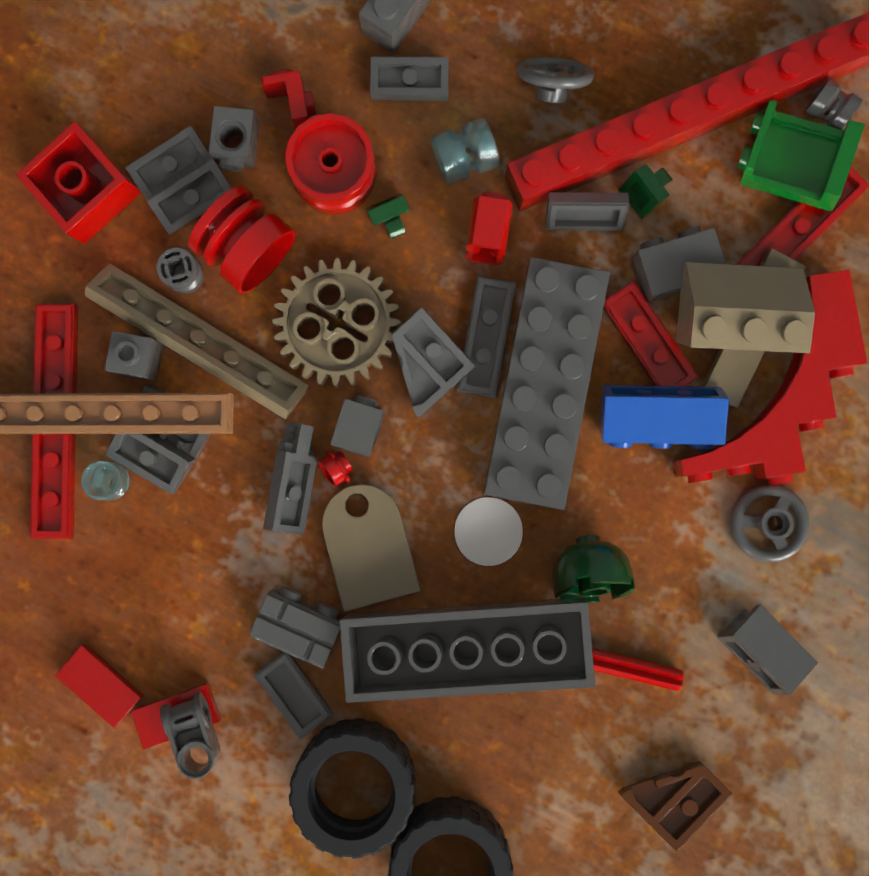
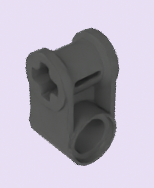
[160,692,221,779]

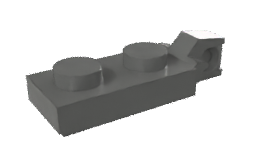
[263,422,318,535]

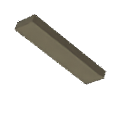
[701,249,806,408]

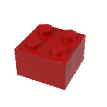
[15,121,142,244]

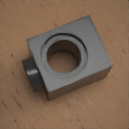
[209,106,260,172]
[104,331,164,382]
[330,395,385,458]

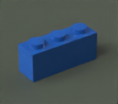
[599,385,729,449]

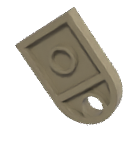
[322,485,421,612]

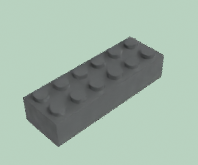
[483,257,610,510]
[340,597,595,703]

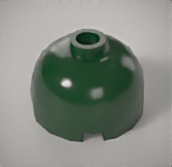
[553,535,635,603]

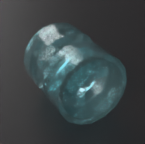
[430,117,500,186]

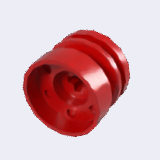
[188,185,296,295]

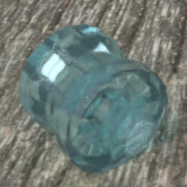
[81,461,130,500]

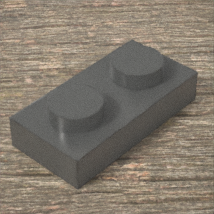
[370,57,449,101]

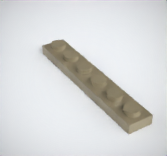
[85,263,308,420]

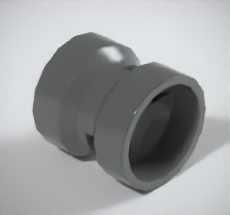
[805,78,863,130]
[156,248,204,294]

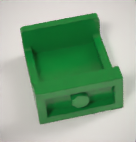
[737,99,865,212]

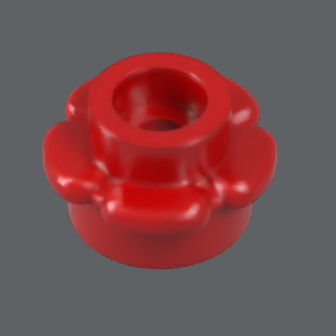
[317,450,353,487]

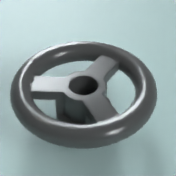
[516,57,594,103]
[730,484,810,562]

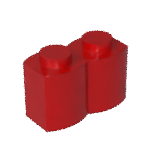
[465,192,513,266]

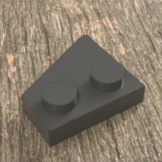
[392,306,475,417]

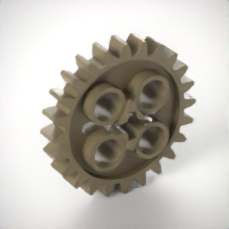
[272,258,401,388]

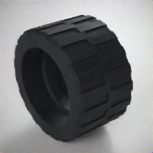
[289,718,416,859]
[388,796,514,876]

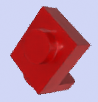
[261,69,316,128]

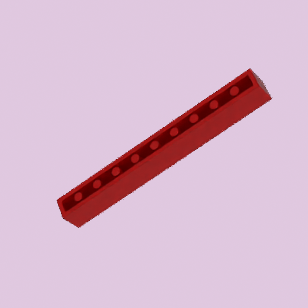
[505,12,869,212]

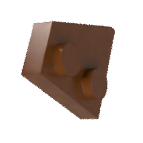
[618,761,733,852]

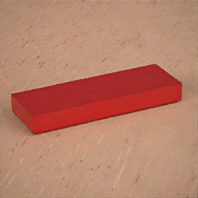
[603,280,699,386]

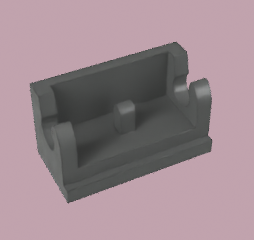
[717,604,818,695]

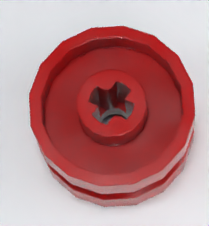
[285,113,377,215]

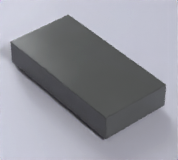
[545,192,629,231]
[254,652,334,740]

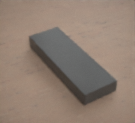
[457,276,516,399]

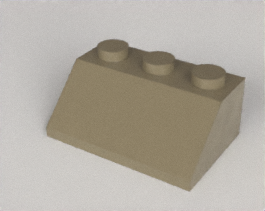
[676,262,815,353]

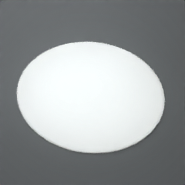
[454,497,523,566]

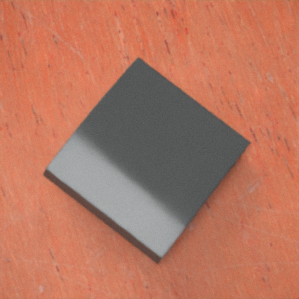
[125,126,232,235]
[105,383,211,495]

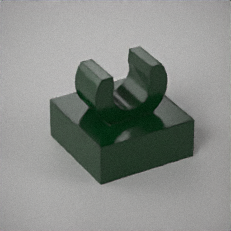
[618,164,673,220]
[365,193,410,239]

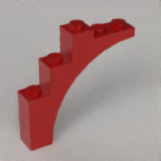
[672,269,867,485]

